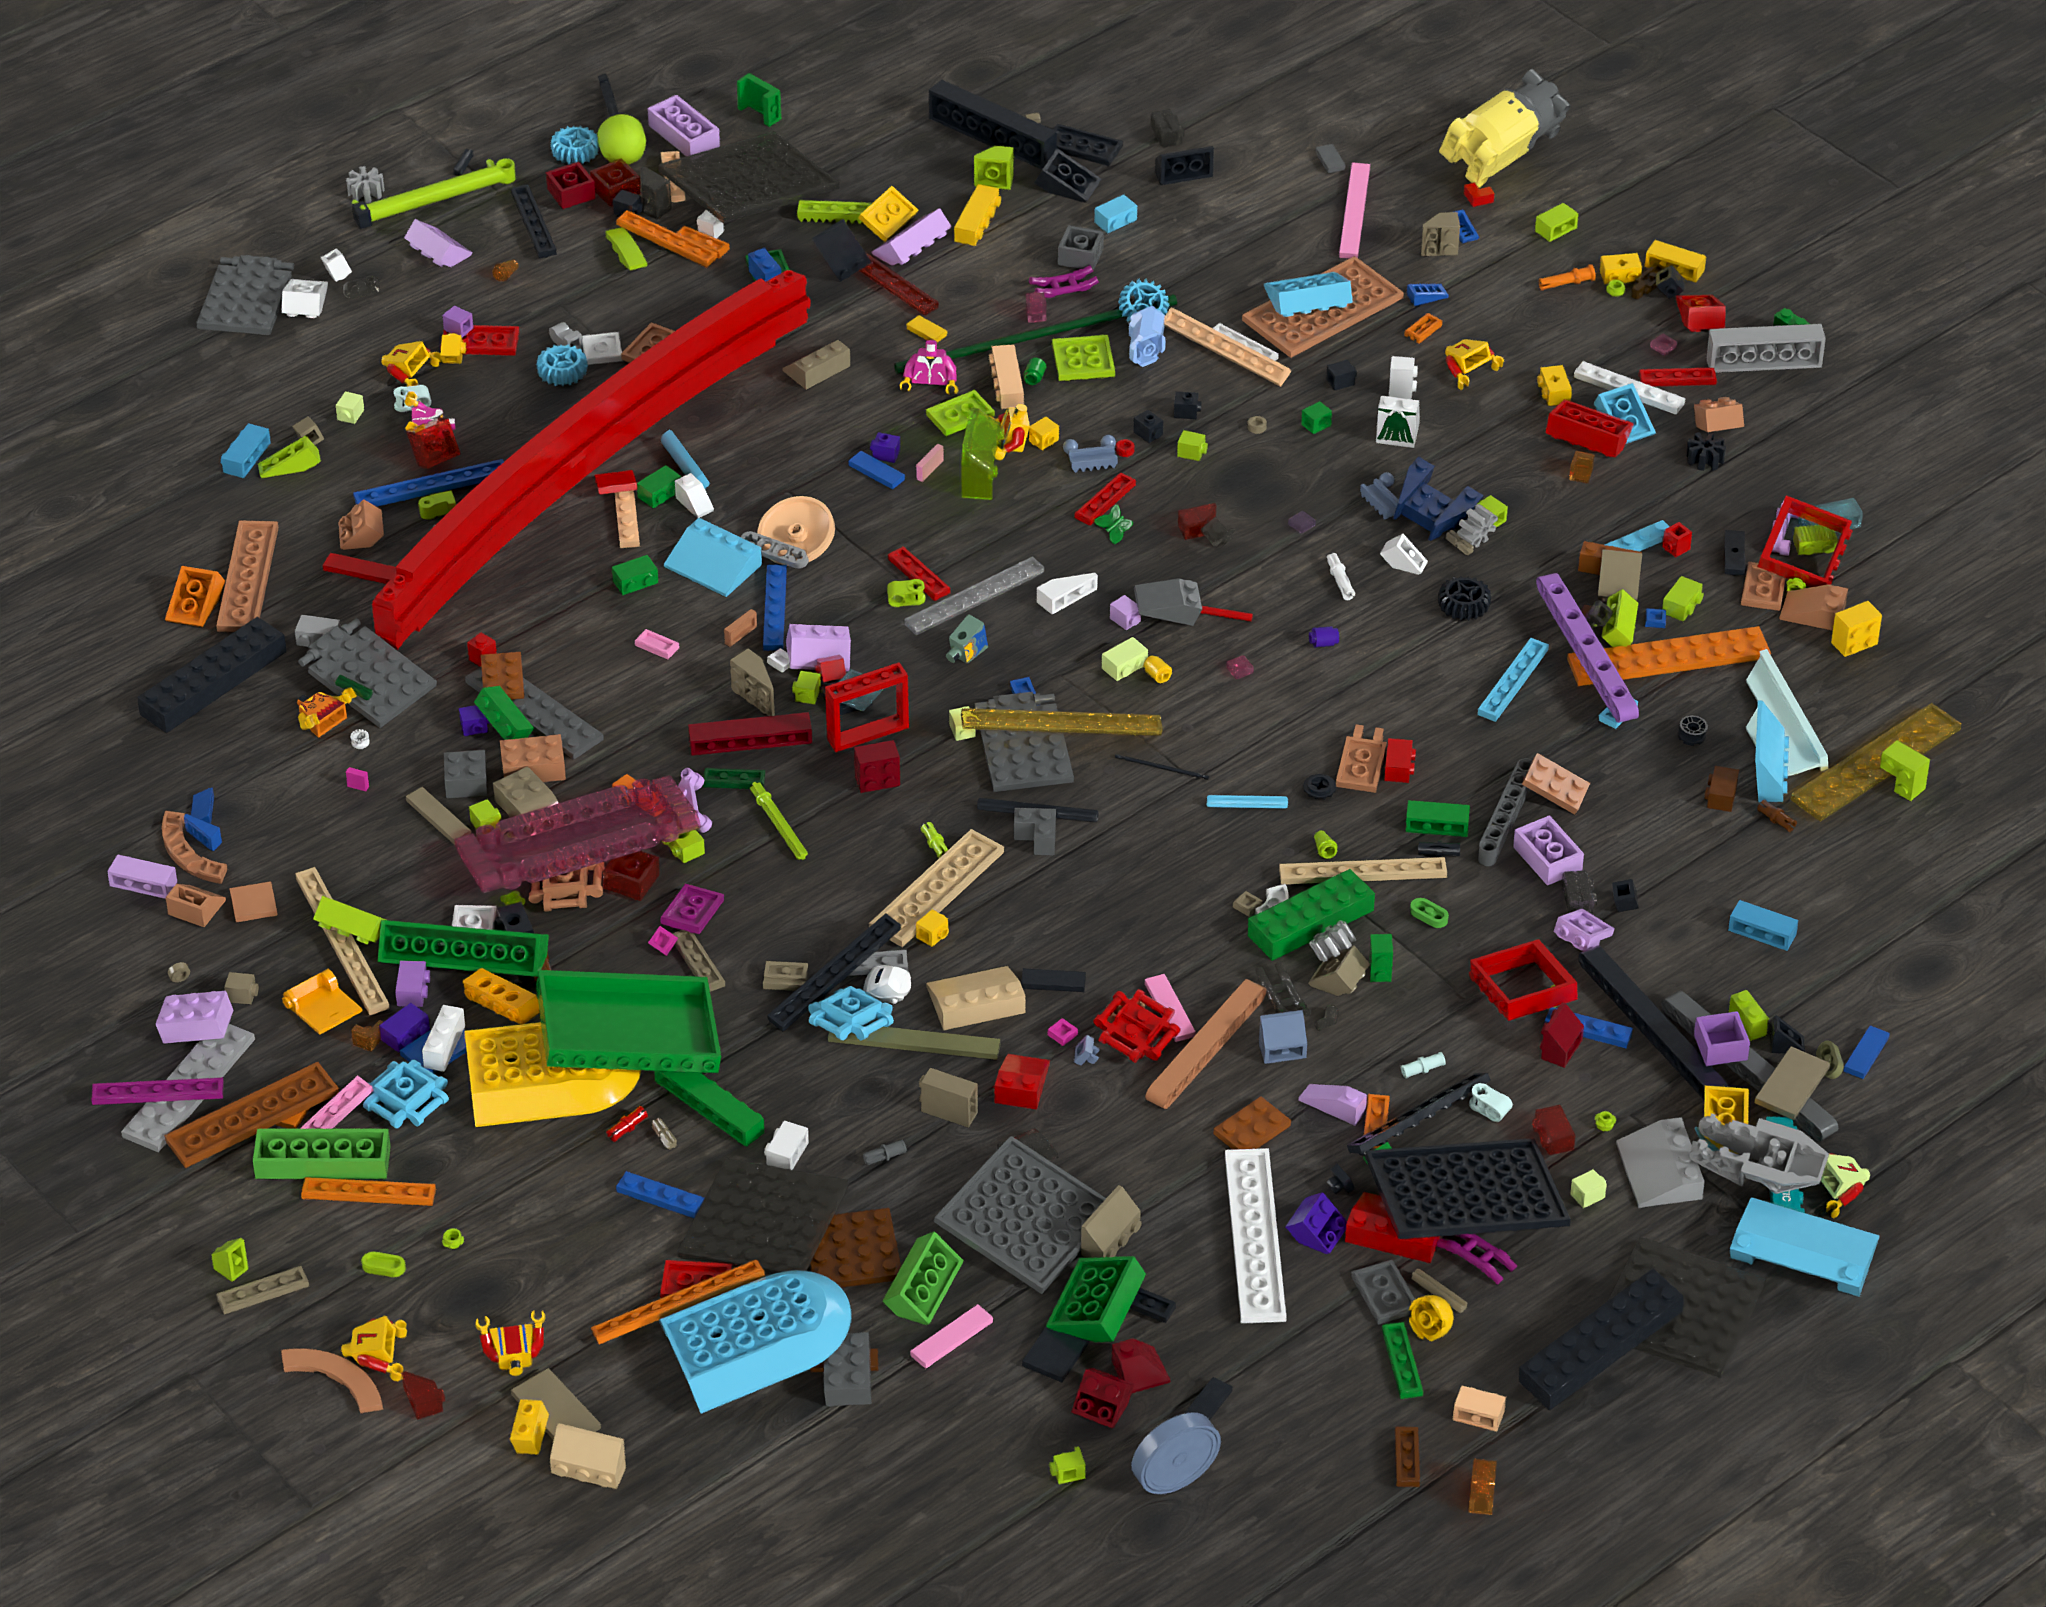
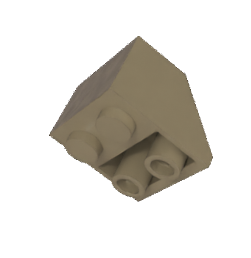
[1421,212,1460,256]

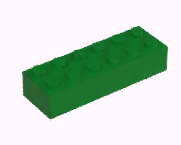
[1248,869,1375,961]

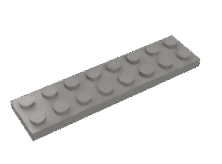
[121,1024,255,1152]

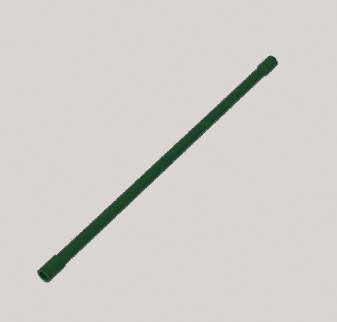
[894,294,1177,374]

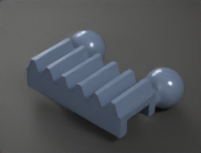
[1063,435,1117,473]
[1360,472,1398,519]

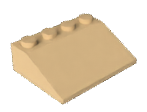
[926,966,1025,1030]

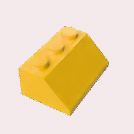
[1704,1086,1749,1154]

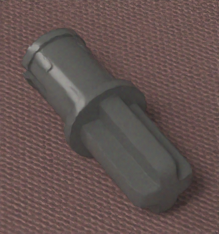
[863,1140,907,1165]

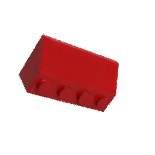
[1546,399,1634,457]

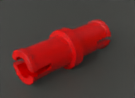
[606,1106,648,1142]

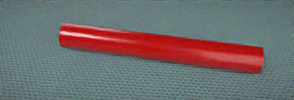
[1201,606,1253,622]

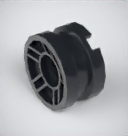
[1678,715,1708,746]

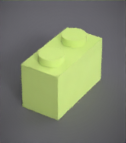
[1102,637,1148,681]

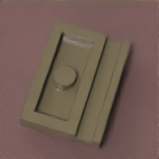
[763,961,808,991]

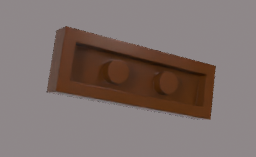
[1395,1427,1420,1487]

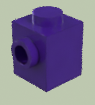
[870,432,900,463]
[459,705,490,736]

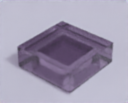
[1288,511,1316,534]

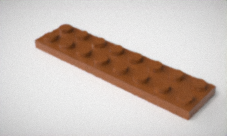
[164,1062,339,1168]

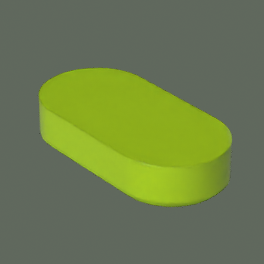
[361,1252,406,1277]

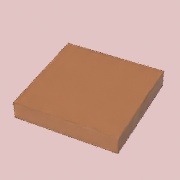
[230,882,277,922]

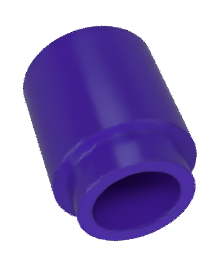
[1309,626,1339,648]

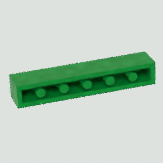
[654,1071,765,1147]

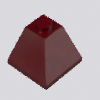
[1112,1338,1170,1393]

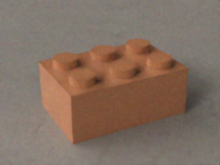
[500,734,566,782]

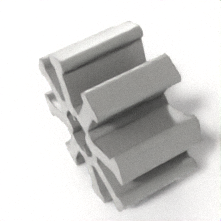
[346,166,384,203]
[1457,504,1498,548]
[1309,921,1356,962]

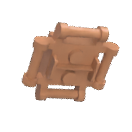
[529,851,604,912]

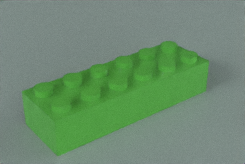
[253,1129,391,1179]

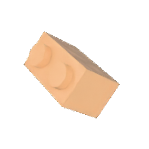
[1453,1386,1506,1432]

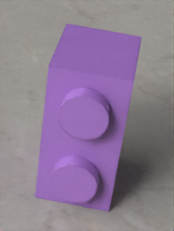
[396,961,430,1007]

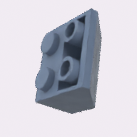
[1259,1010,1307,1064]

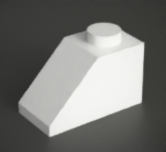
[675,473,714,518]
[1380,534,1428,575]

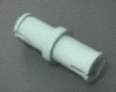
[1401,1052,1446,1078]

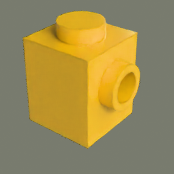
[441,333,466,364]
[1029,417,1059,450]
[916,909,949,947]

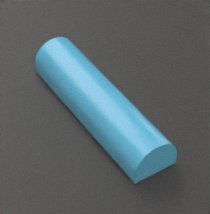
[661,429,710,489]

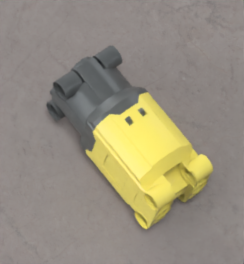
[1439,69,1571,188]

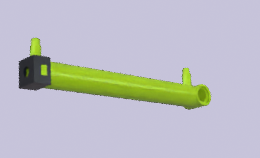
[352,159,516,229]

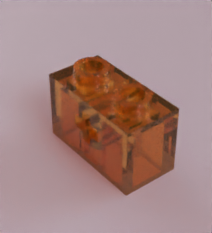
[1469,1459,1497,1515]

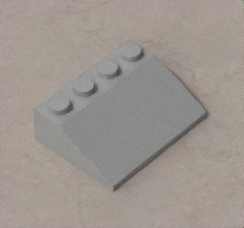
[1616,1117,1704,1208]

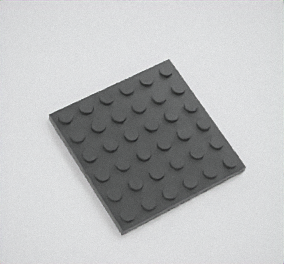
[934,1136,1106,1294]

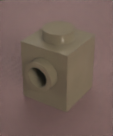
[292,416,324,445]
[224,972,259,1004]

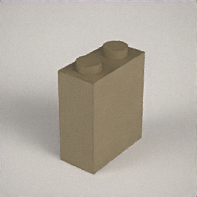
[1598,549,1642,603]
[919,1068,978,1128]

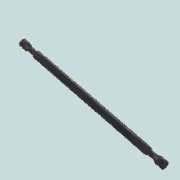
[1115,754,1209,779]

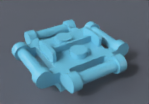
[808,986,893,1040]
[363,1059,449,1128]

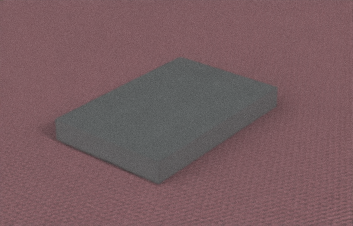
[1351,1260,1415,1324]

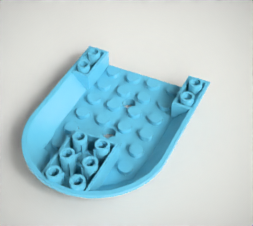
[659,1270,851,1413]

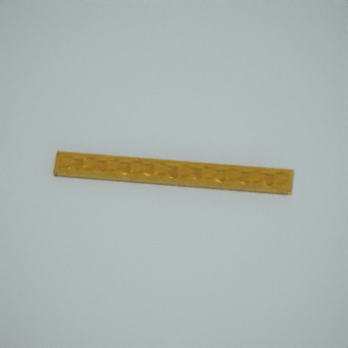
[961,708,1163,735]

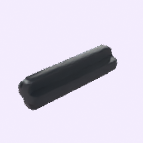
[453,149,474,176]

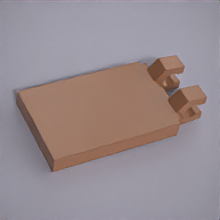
[1336,725,1387,793]

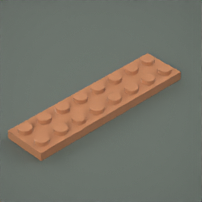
[216,521,279,632]

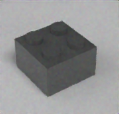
[1058,225,1104,271]
[444,750,487,798]

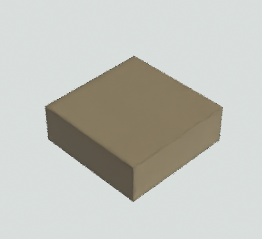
[1233,891,1262,917]

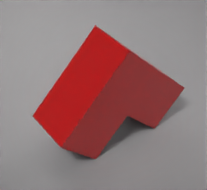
[1464,183,1494,207]

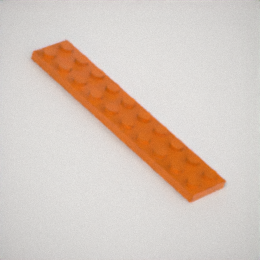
[1567,626,1771,686]

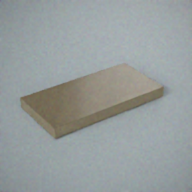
[1754,1047,1830,1120]
[511,1368,601,1440]

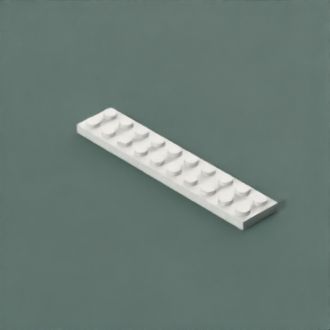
[1225,1148,1286,1323]

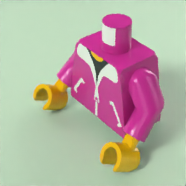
[900,340,958,394]
[405,391,455,446]

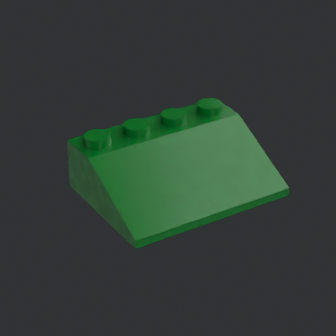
[1046,1256,1146,1342]

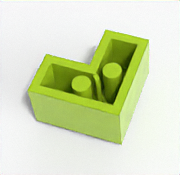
[1880,740,1930,801]

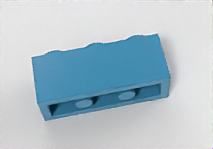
[221,423,270,478]
[1728,900,1798,951]

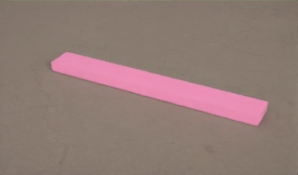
[1339,163,1370,259]

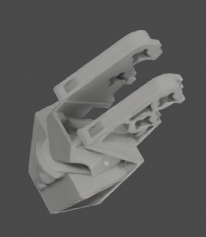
[1689,1114,1829,1194]

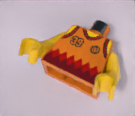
[297,687,356,738]

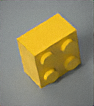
[1831,601,1882,657]

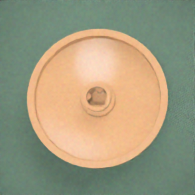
[758,496,835,566]

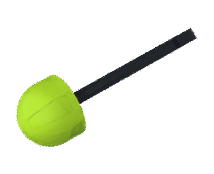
[597,73,646,166]

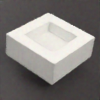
[767,648,790,672]

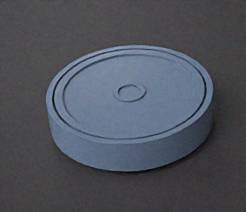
[1132,1413,1221,1494]

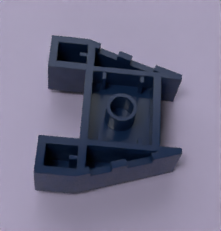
[1393,456,1484,541]

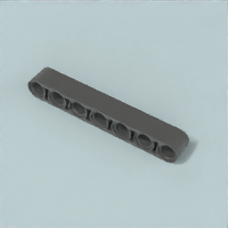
[1478,758,1532,866]

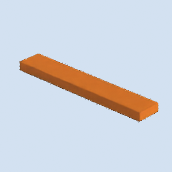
[616,210,717,268]
[301,1177,436,1206]

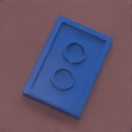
[400,1029,467,1074]

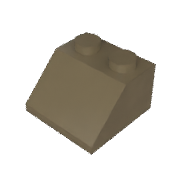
[1308,945,1370,996]

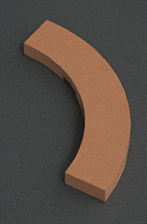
[162,811,227,884]
[281,1349,383,1413]

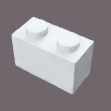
[1389,356,1418,399]
[764,1121,809,1173]

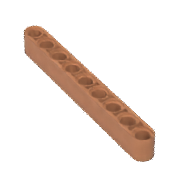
[1146,979,1267,1109]

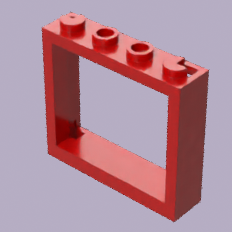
[1757,496,1853,588]
[825,662,909,752]
[1469,939,1578,1021]

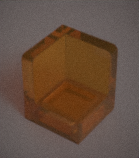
[1569,451,1595,483]
[351,1020,383,1052]

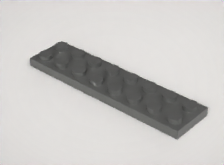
[465,666,604,760]

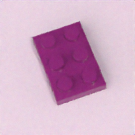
[661,884,724,934]

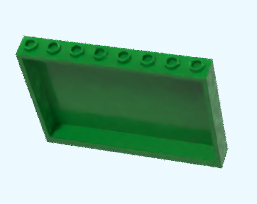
[536,970,721,1073]

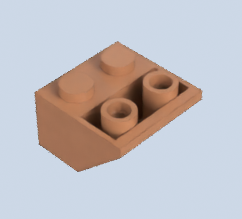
[339,499,384,550]
[166,884,226,927]

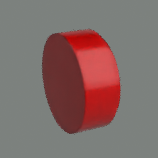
[1115,439,1135,457]

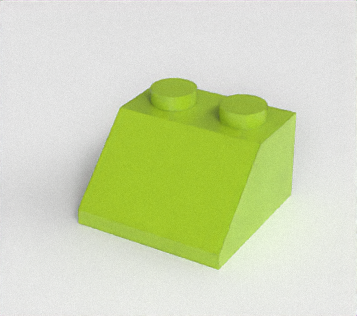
[974,146,1013,190]

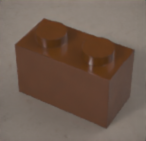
[1704,766,1739,812]

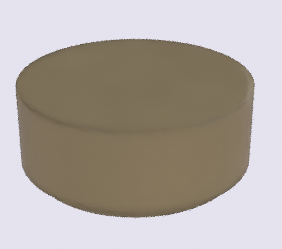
[1247,416,1267,434]
[168,962,190,982]

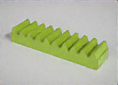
[797,200,872,224]

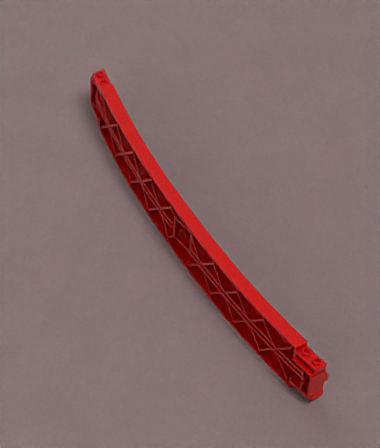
[372,270,810,650]

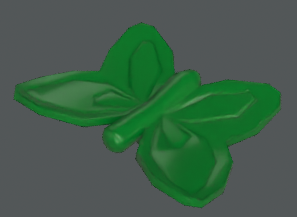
[1094,504,1133,544]

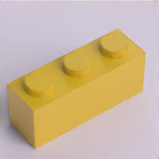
[1645,240,1706,283]

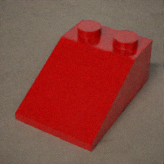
[1676,295,1726,332]
[995,1054,1050,1110]

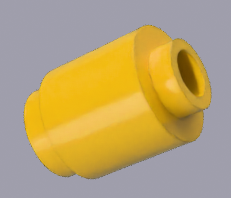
[1144,656,1172,683]

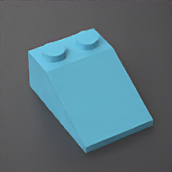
[1594,383,1656,444]

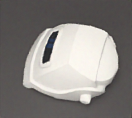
[863,965,911,1004]

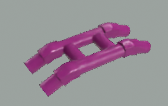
[1029,265,1099,298]
[1437,1234,1517,1285]

